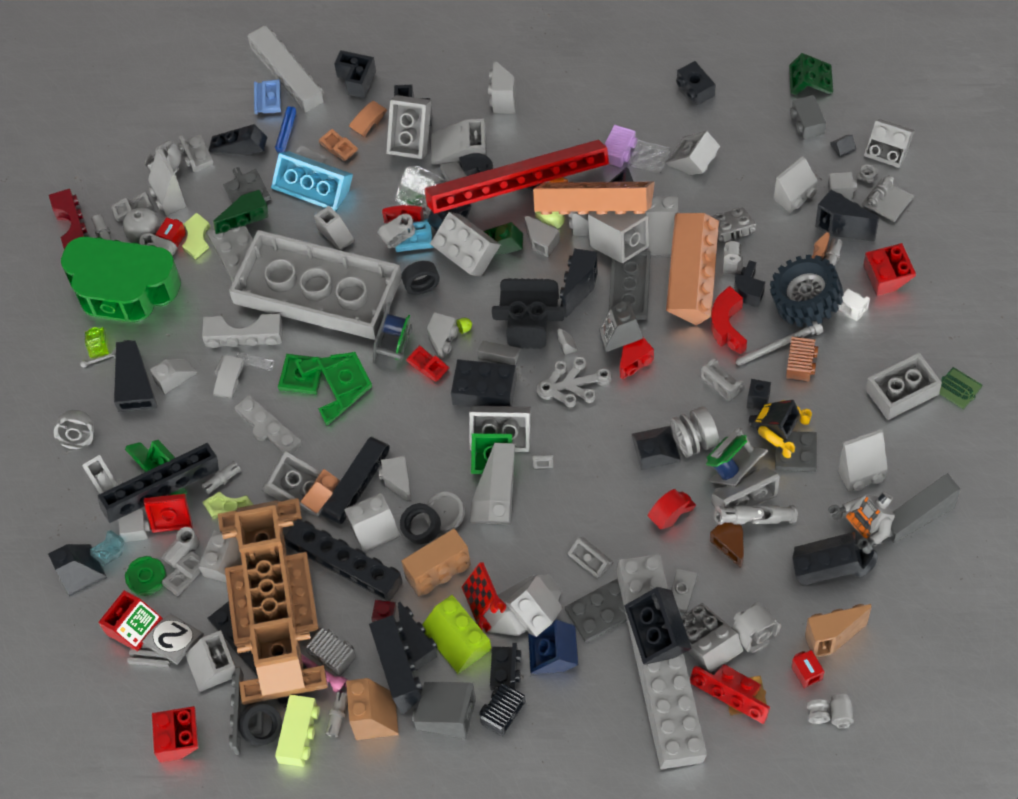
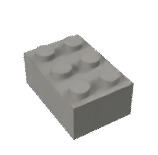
[386,95,431,159]
[430,212,501,277]
[866,353,942,420]

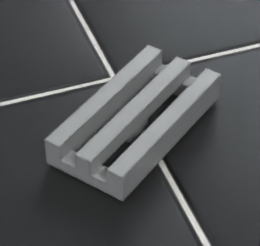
[127,644,171,668]

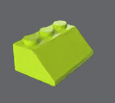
[422,595,492,674]

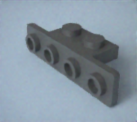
[229,667,264,755]

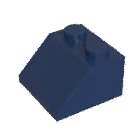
[528,620,578,674]

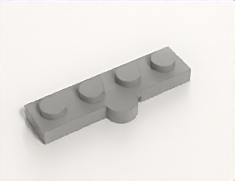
[234,395,303,455]

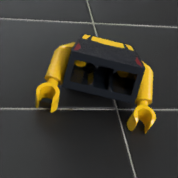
[749,400,812,458]

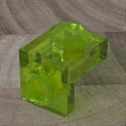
[85,327,109,358]

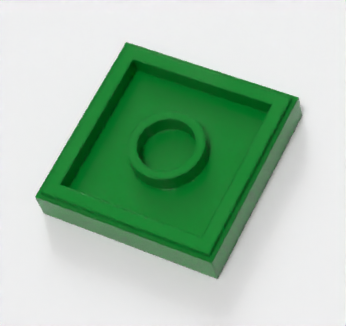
[278,354,322,395]

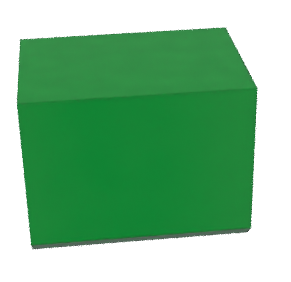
[471,433,513,474]

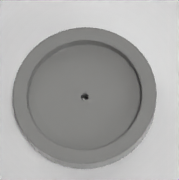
[425,492,465,532]

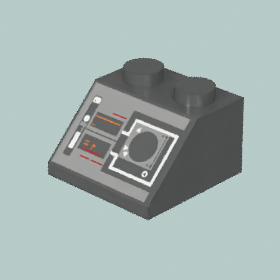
[599,301,643,352]

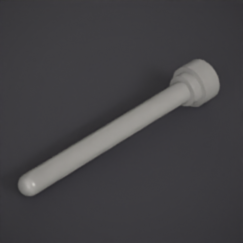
[735,321,823,366]

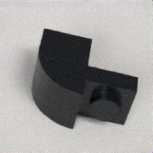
[459,153,493,176]
[734,260,765,308]

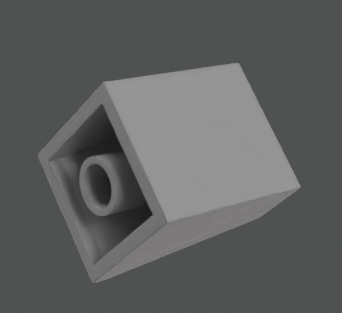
[588,211,649,263]

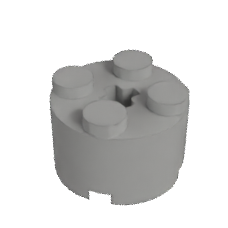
[732,601,781,653]

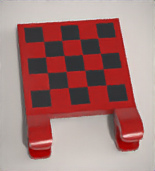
[462,562,506,632]

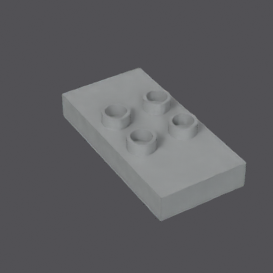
[229,230,402,340]

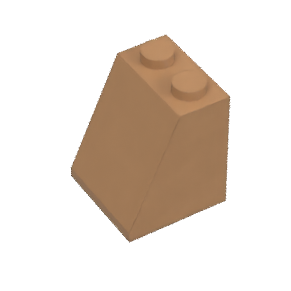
[346,678,399,740]

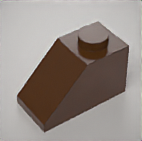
[710,523,744,567]

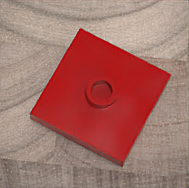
[144,494,193,533]

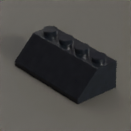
[369,615,423,714]

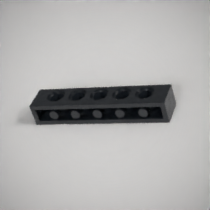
[97,442,219,523]
[284,519,403,601]

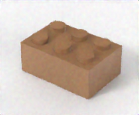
[401,528,471,597]

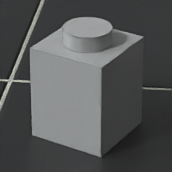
[828,172,857,199]

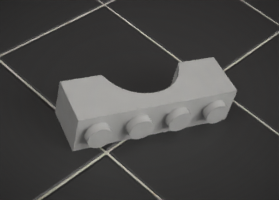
[202,314,283,348]

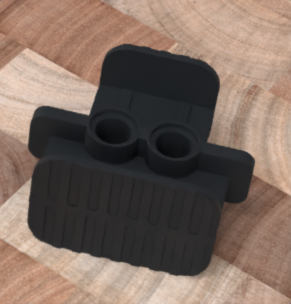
[492,278,564,349]

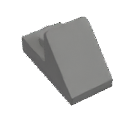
[82,454,118,494]

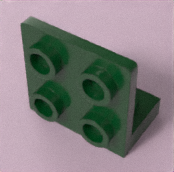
[789,53,833,96]

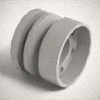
[670,406,720,458]

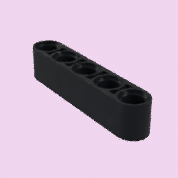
[322,437,390,525]

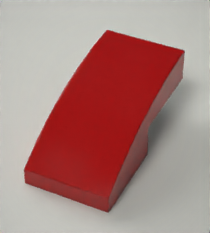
[382,205,424,223]
[406,345,450,382]

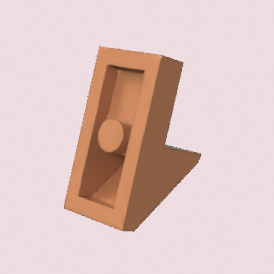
[300,469,340,514]

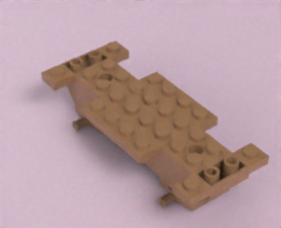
[218,498,328,705]

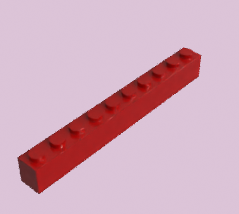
[424,139,609,214]

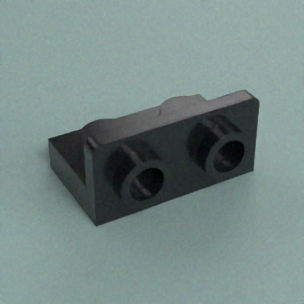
[490,643,521,690]

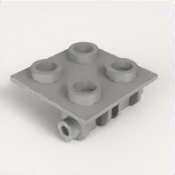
[862,175,914,222]
[712,207,756,243]

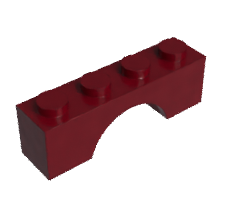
[49,188,88,249]

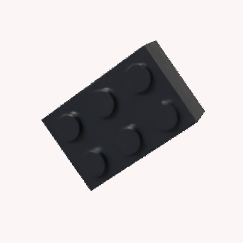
[451,359,517,407]

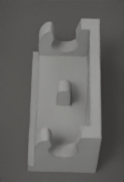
[701,358,745,402]

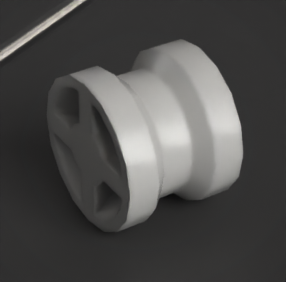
[807,699,830,724]

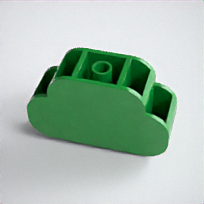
[61,237,181,322]

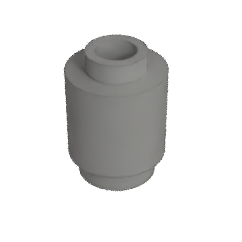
[830,694,854,728]

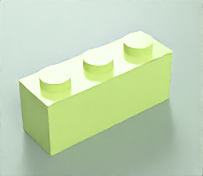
[275,695,320,767]

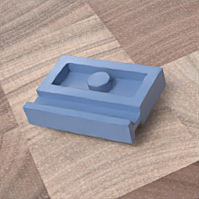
[254,80,281,114]

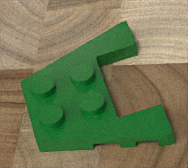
[294,352,372,426]

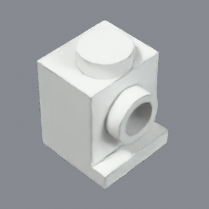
[838,289,870,321]

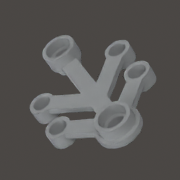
[536,356,612,407]

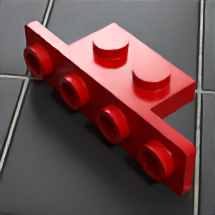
[690,664,770,724]

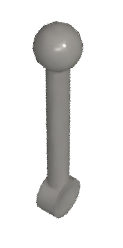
[80,350,116,368]

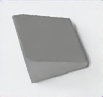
[557,329,578,355]
[532,454,554,469]

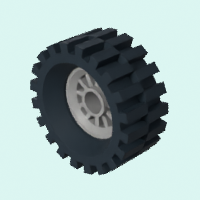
[770,255,844,327]

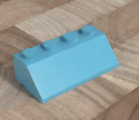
[271,151,353,212]

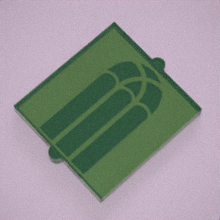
[939,367,983,409]

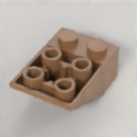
[805,604,872,658]

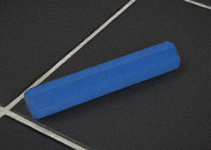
[275,106,296,153]

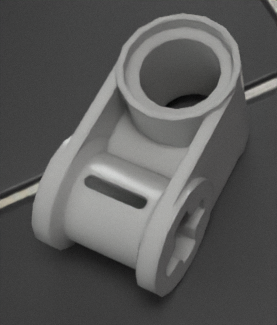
[378,214,415,248]
[139,233,177,256]

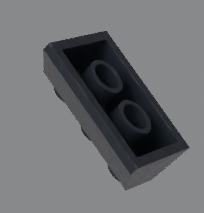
[792,532,864,586]
[624,587,692,665]

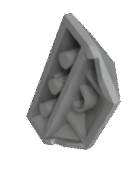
[483,574,561,636]

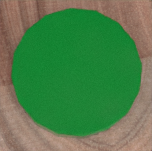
[125,556,167,596]

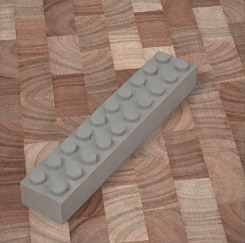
[616,554,707,770]

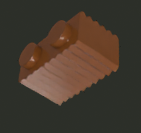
[786,336,818,382]

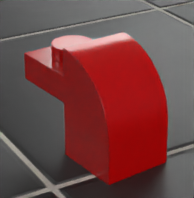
[647,489,696,530]

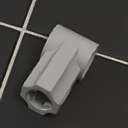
[161,527,199,569]

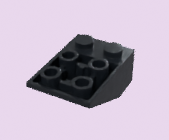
[815,189,879,242]
[560,248,598,318]

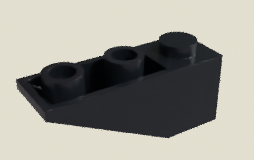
[208,124,267,155]
[398,602,438,671]

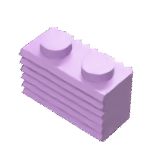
[604,125,637,168]

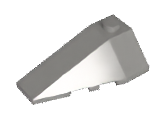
[470,443,515,525]

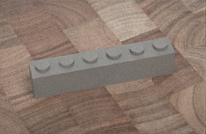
[247,25,324,112]

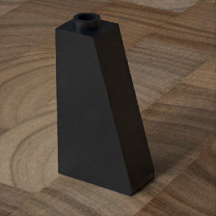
[114,340,157,412]

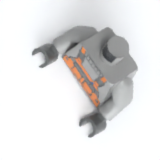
[828,491,895,554]

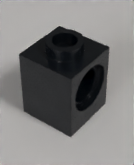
[747,379,771,410]

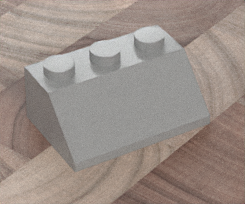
[469,406,531,452]
[712,467,780,508]

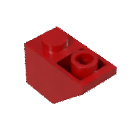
[620,337,654,379]

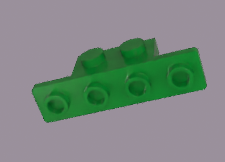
[125,440,187,496]

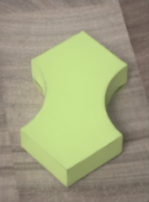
[182,213,210,260]
[202,491,253,520]

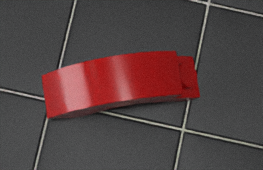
[711,286,747,355]

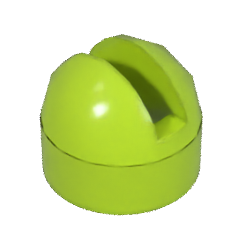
[456,317,472,334]

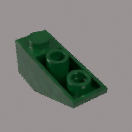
[213,190,268,234]
[483,222,523,254]

